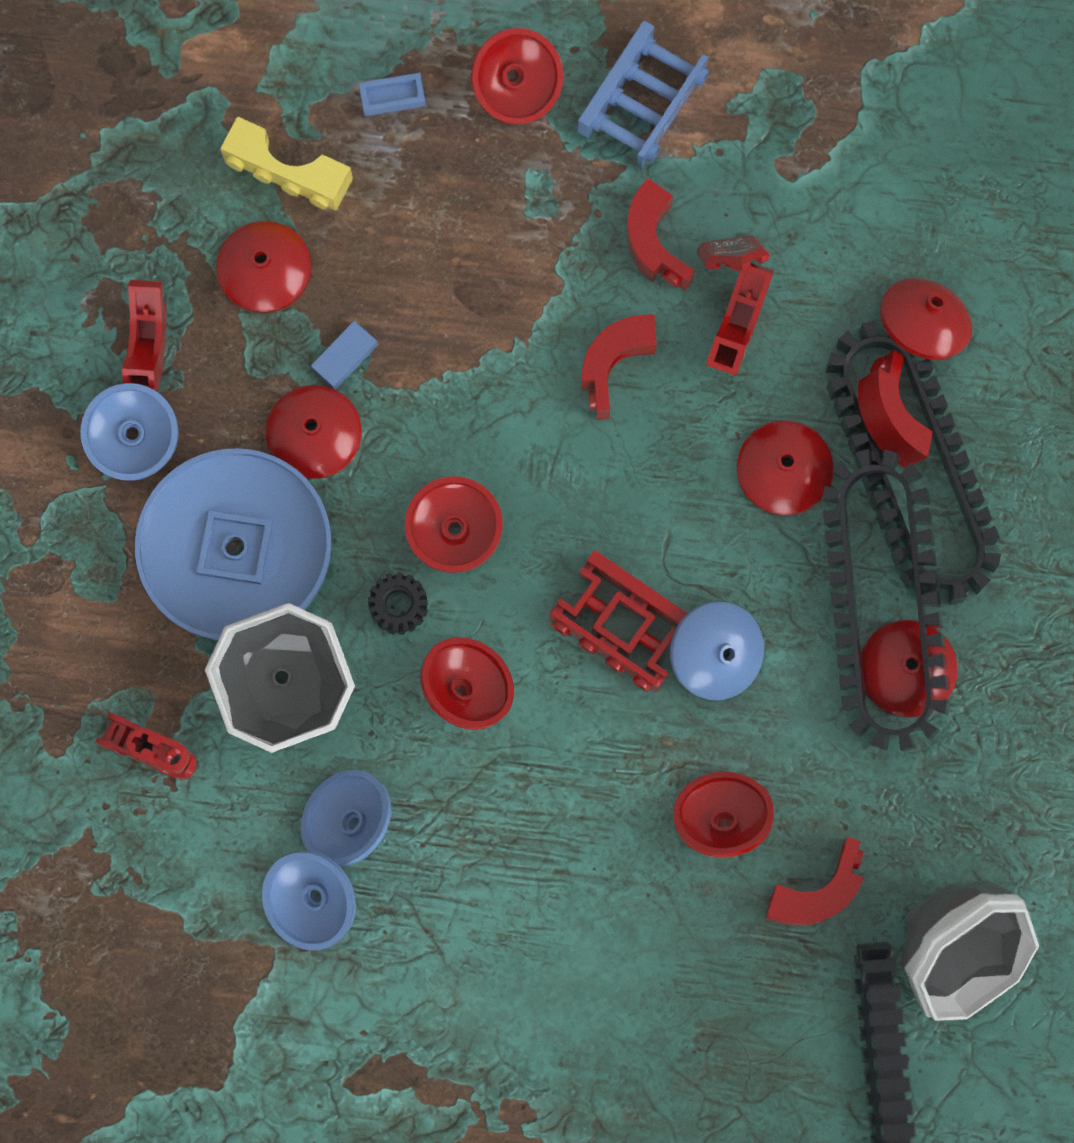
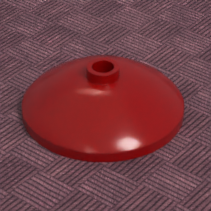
[471,28,563,124]
[216,221,311,313]
[880,278,972,360]
[265,385,362,480]
[736,420,834,516]
[405,476,503,573]
[861,620,958,718]
[420,637,514,730]
[673,772,774,858]

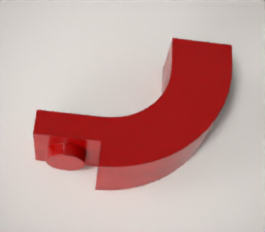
[627,178,695,291]
[706,263,774,376]
[122,280,167,392]
[581,314,657,420]
[857,350,933,468]
[765,837,864,927]

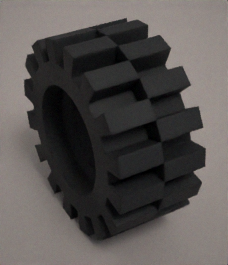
[368,572,428,635]

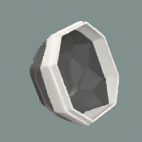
[205,603,355,753]
[900,880,1039,1021]

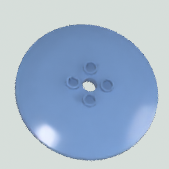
[135,448,332,641]

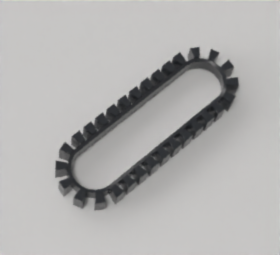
[825,321,1001,605]
[822,449,950,752]
[854,942,916,1143]

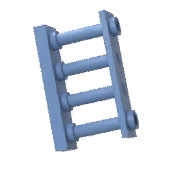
[578,21,709,169]

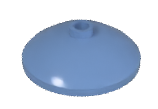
[80,383,179,481]
[670,602,764,700]
[301,770,391,867]
[262,851,356,950]

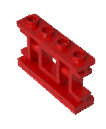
[549,550,687,693]

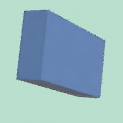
[359,73,426,116]
[311,321,378,390]

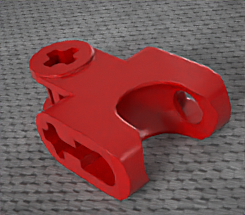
[95,712,197,780]

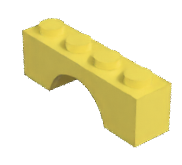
[220,116,353,211]

